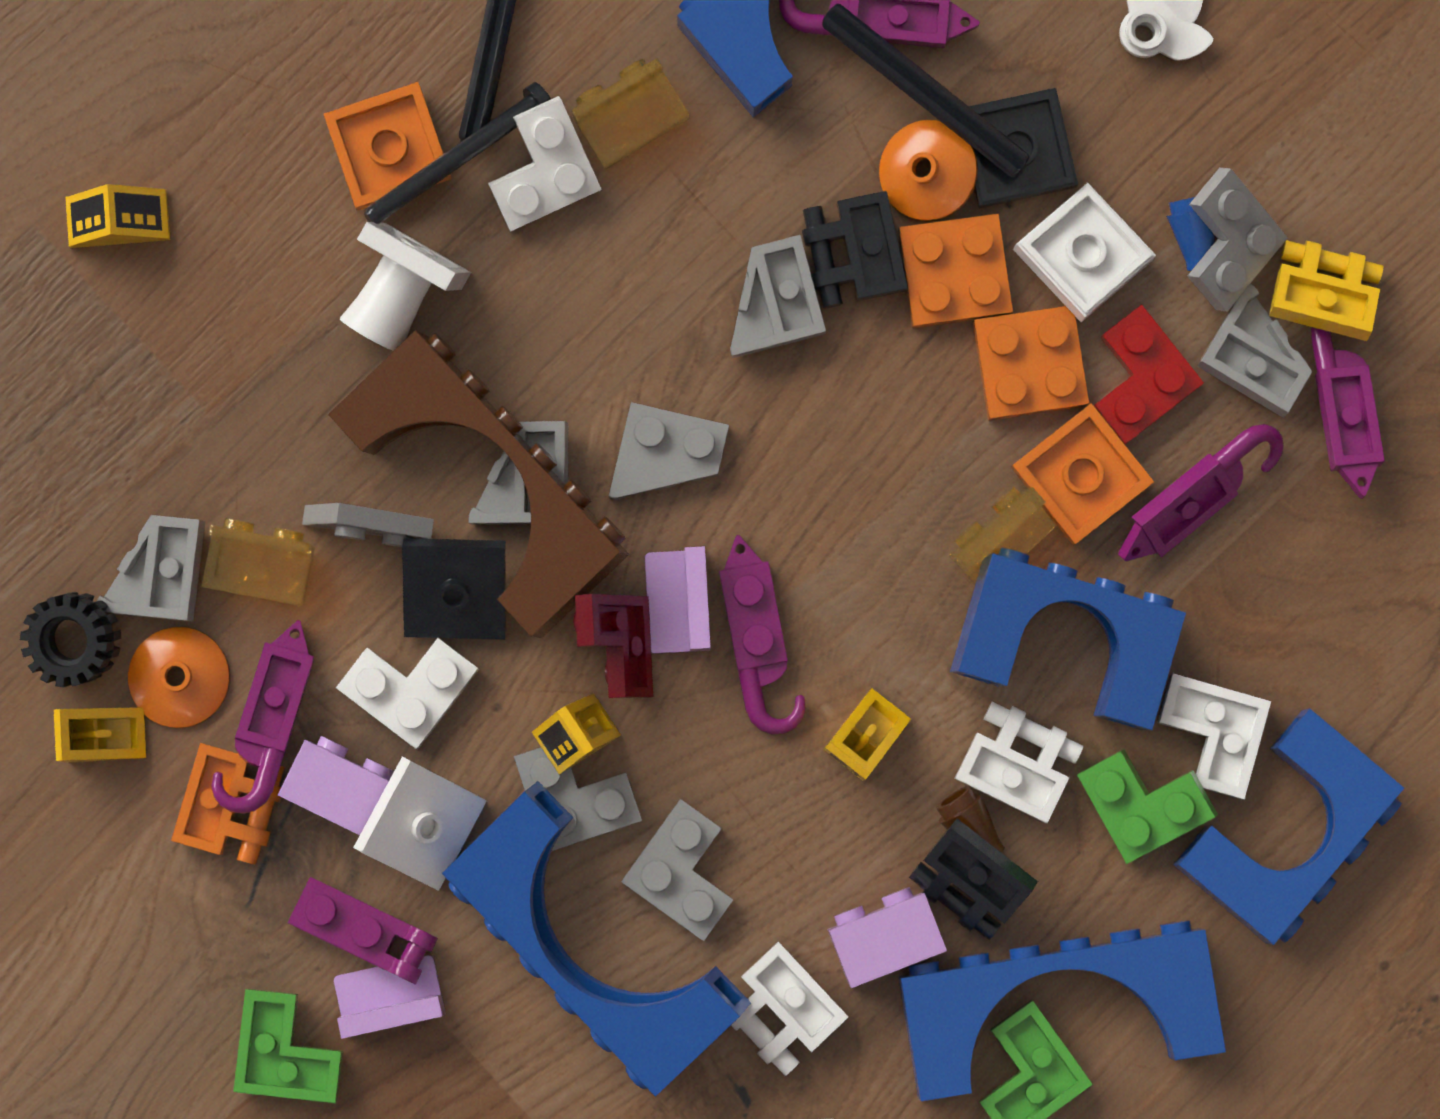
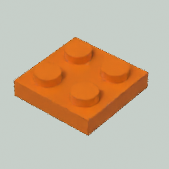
[323,82,452,211]
[898,213,1013,329]
[973,306,1089,421]
[1011,403,1154,546]

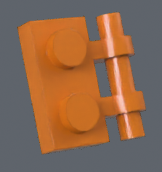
[171,743,285,865]

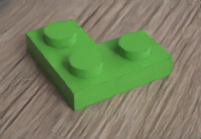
[1077,749,1218,864]
[233,989,343,1103]
[979,1000,1093,1119]

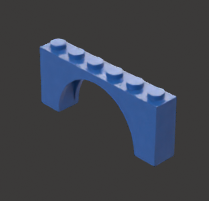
[677,0,793,118]
[442,781,751,1097]
[898,920,1226,1101]

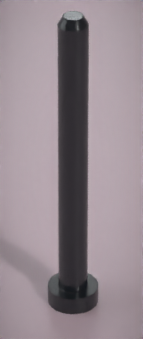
[364,82,551,224]

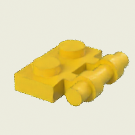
[1269,240,1384,341]

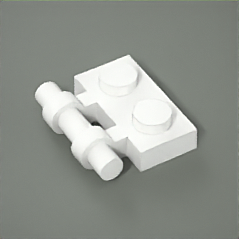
[954,701,1083,823]
[731,942,848,1076]

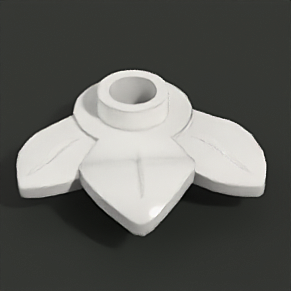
[1119,0,1213,61]

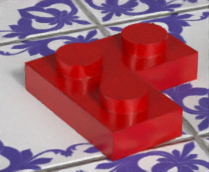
[1093,304,1204,445]

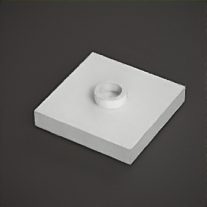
[1013,183,1156,323]
[353,757,487,891]

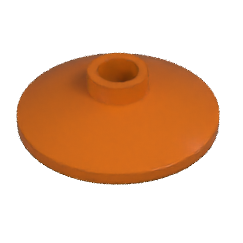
[879,120,978,221]
[128,627,230,728]

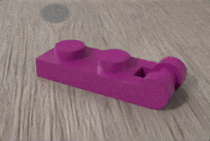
[287,877,438,985]

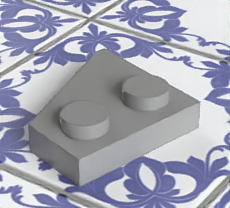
[730,235,826,358]
[1197,284,1312,418]
[609,402,729,500]
[468,421,569,525]
[302,503,434,547]
[96,515,205,622]

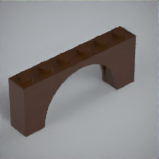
[328,330,630,638]

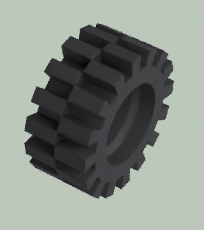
[20,592,122,687]

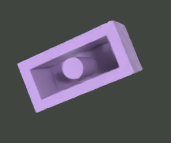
[278,736,394,835]
[827,887,947,988]

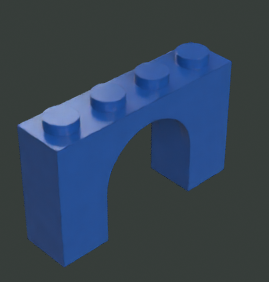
[950,548,1186,730]
[1173,708,1404,945]

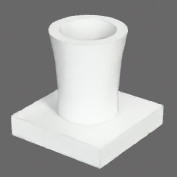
[340,222,471,351]

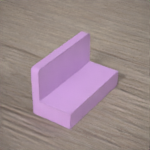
[645,546,710,654]
[334,955,446,1039]

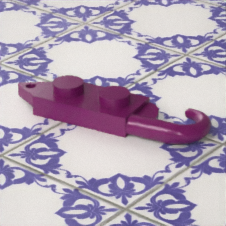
[779,0,980,48]
[1311,327,1385,499]
[1118,424,1284,561]
[719,535,806,735]
[211,620,314,814]

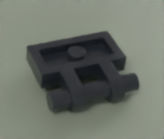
[802,191,908,308]
[909,819,1038,940]

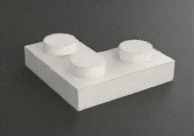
[488,96,602,232]
[336,638,479,750]
[1157,673,1271,800]

